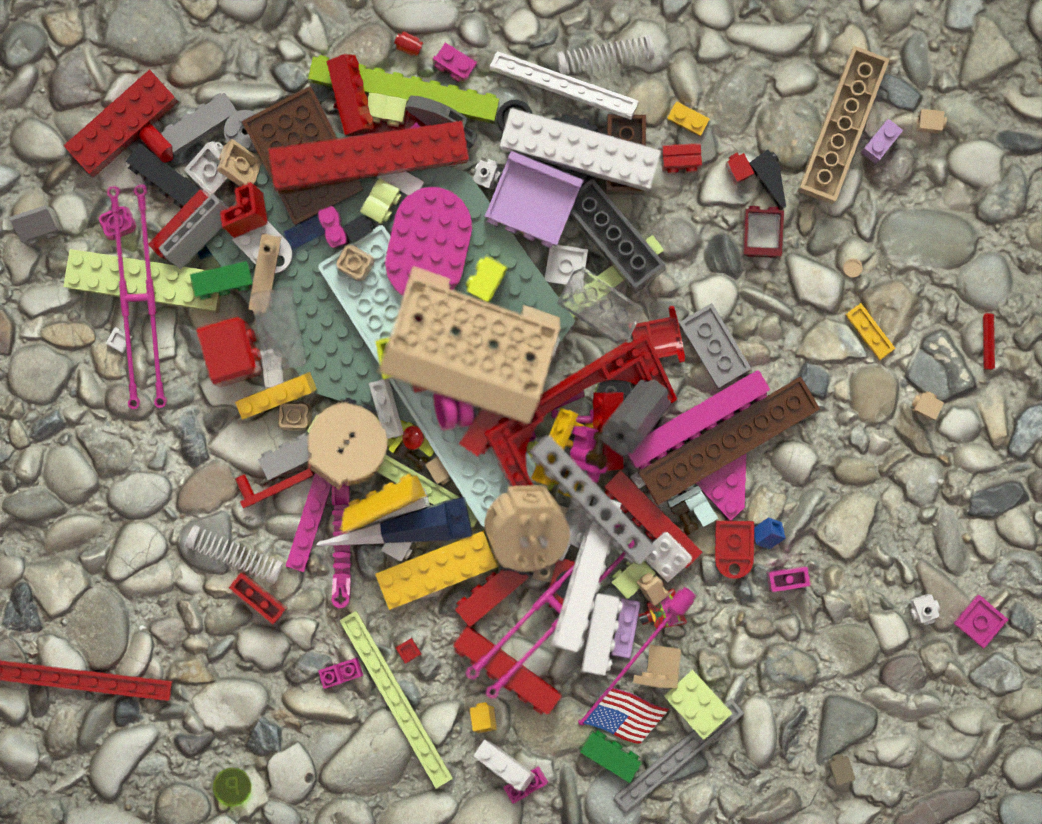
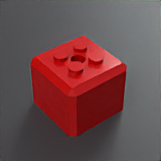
[197,317,263,387]

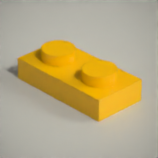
[667,101,710,137]

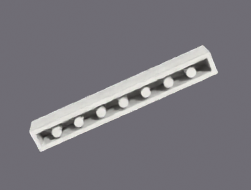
[551,499,622,653]

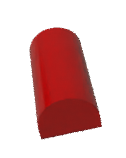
[139,124,173,163]

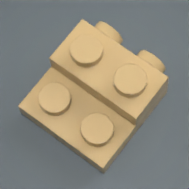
[217,139,262,186]

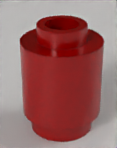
[394,31,424,57]

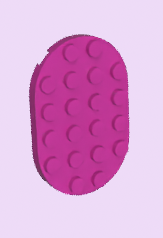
[385,187,472,296]

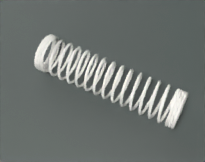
[557,35,655,75]
[185,525,283,584]

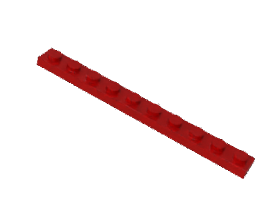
[0,660,173,701]

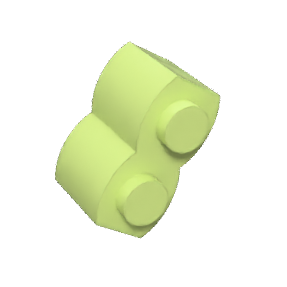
[368,93,407,127]
[360,178,402,224]
[611,561,655,599]

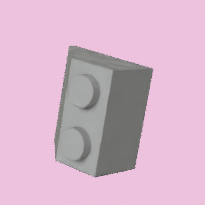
[9,205,62,246]

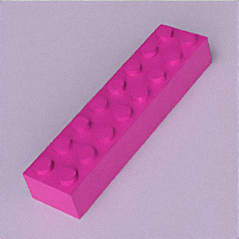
[626,370,770,469]

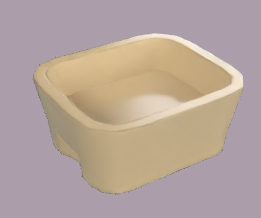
[336,245,374,281]
[278,402,312,431]

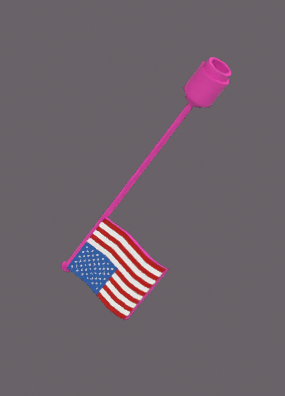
[578,587,696,744]

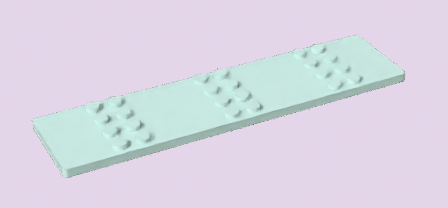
[318,225,547,527]

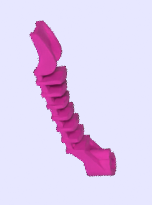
[332,484,352,608]

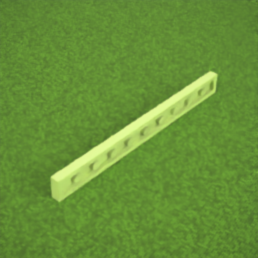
[307,415,478,527]
[339,611,453,788]

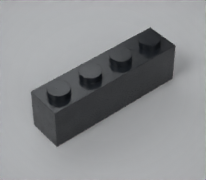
[126,143,200,209]

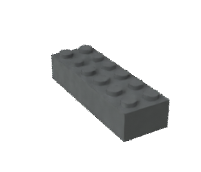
[569,179,666,294]

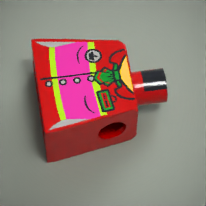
[638,588,687,629]

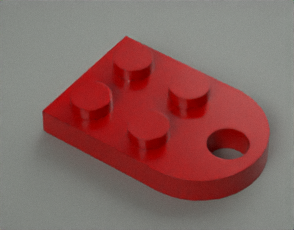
[715,520,754,579]

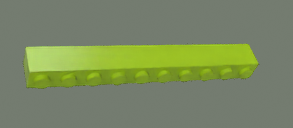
[308,55,499,124]

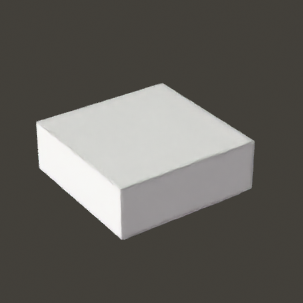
[106,327,132,353]

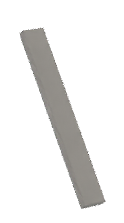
[614,698,744,812]

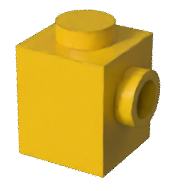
[470,703,497,733]

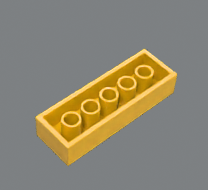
[375,531,498,610]

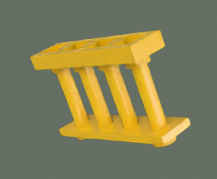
[531,408,593,498]

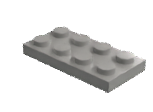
[679,303,751,388]

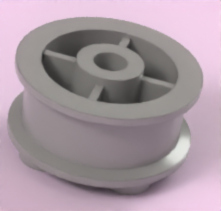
[224,110,257,154]

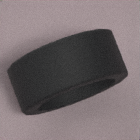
[497,100,533,133]

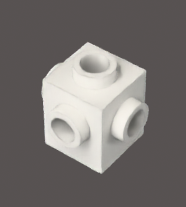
[473,159,504,190]
[910,594,940,625]

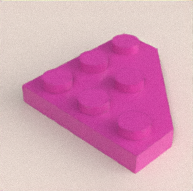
[695,454,746,521]

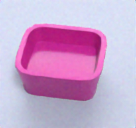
[99,206,136,241]

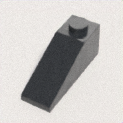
[750,150,786,210]

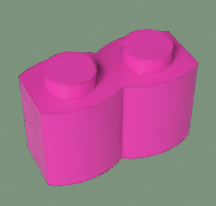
[319,206,348,249]

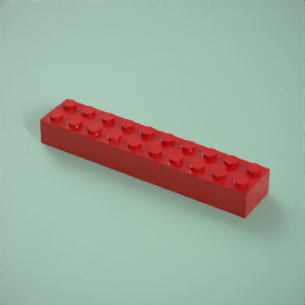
[268,121,469,192]

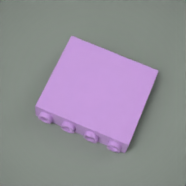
[484,151,583,248]

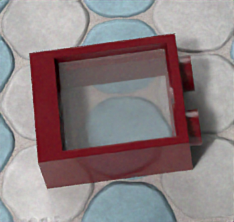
[742,206,784,258]

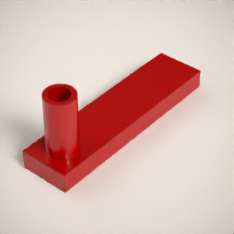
[235,469,314,508]

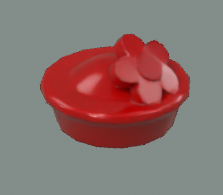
[402,426,424,450]

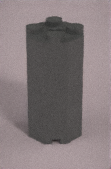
[601,380,671,456]

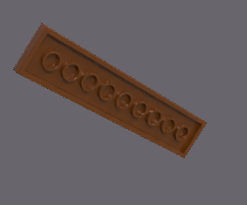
[638,376,820,506]

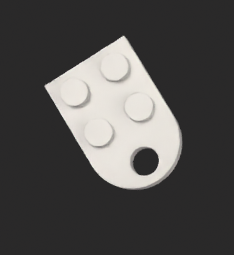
[232,220,293,274]

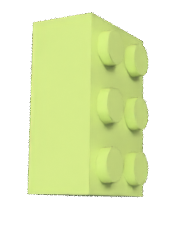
[664,670,732,740]

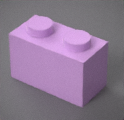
[861,119,903,164]

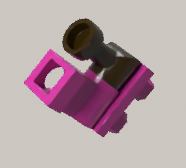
[570,426,607,482]

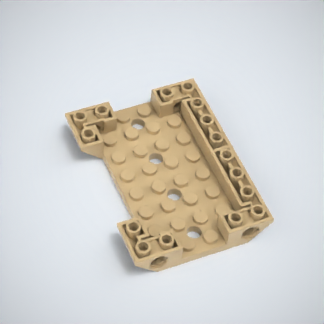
[379,266,560,424]

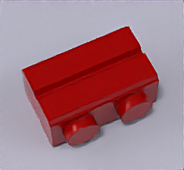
[661,143,702,174]

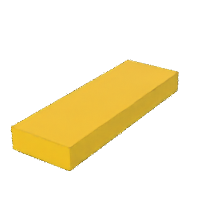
[845,303,895,360]

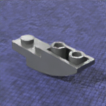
[405,95,477,149]

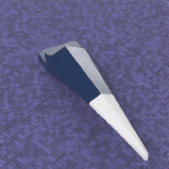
[316,497,473,546]

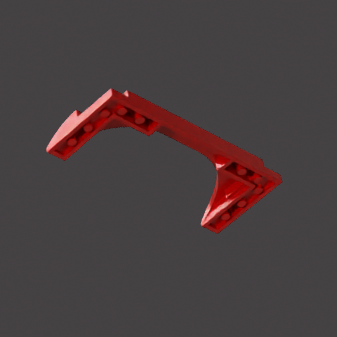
[484,333,678,487]

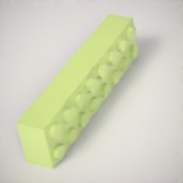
[63,249,222,313]

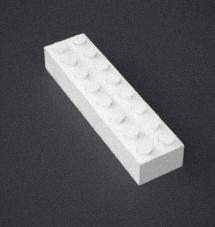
[500,108,661,192]

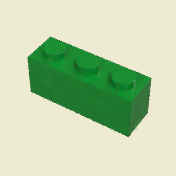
[190,261,253,301]
[580,730,642,783]

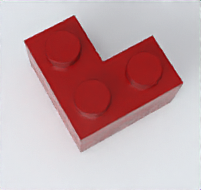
[220,182,268,238]

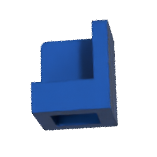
[754,517,786,549]

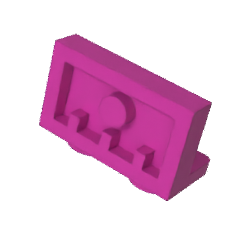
[432,42,477,83]

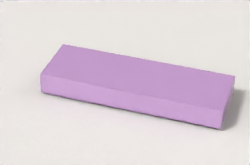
[611,598,641,659]

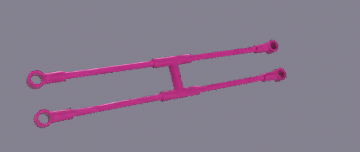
[107,184,167,409]
[466,524,635,698]

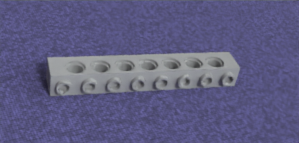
[529,435,656,565]

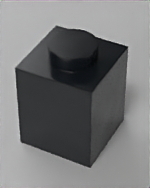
[343,215,375,244]

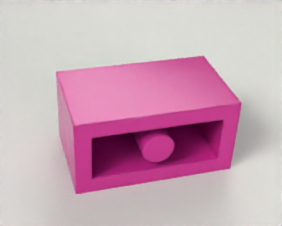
[766,566,810,592]

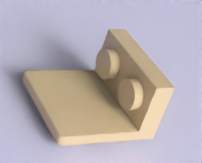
[633,645,681,688]

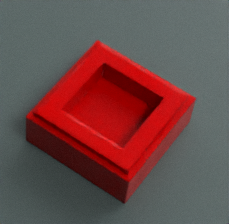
[395,638,422,664]

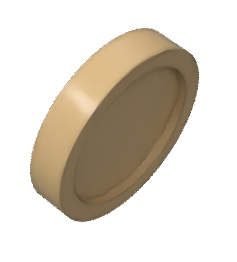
[843,258,863,278]

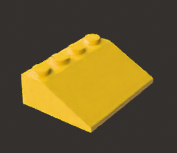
[341,474,427,533]

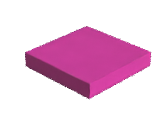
[953,594,1009,649]

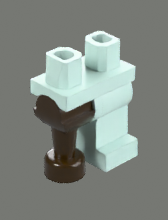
[667,484,718,535]

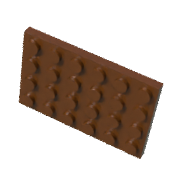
[242,86,364,225]

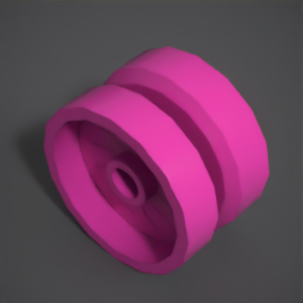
[433,392,473,431]

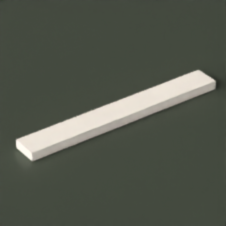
[490,51,639,120]

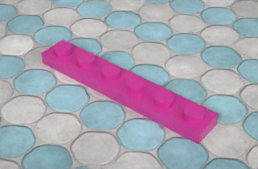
[286,473,332,572]

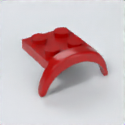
[630,306,685,363]

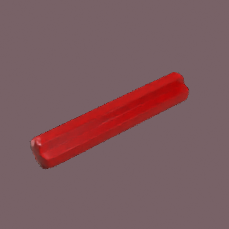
[983,313,995,370]

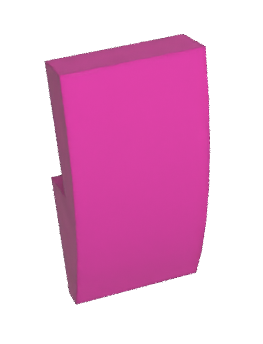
[318,657,363,689]
[503,766,548,804]

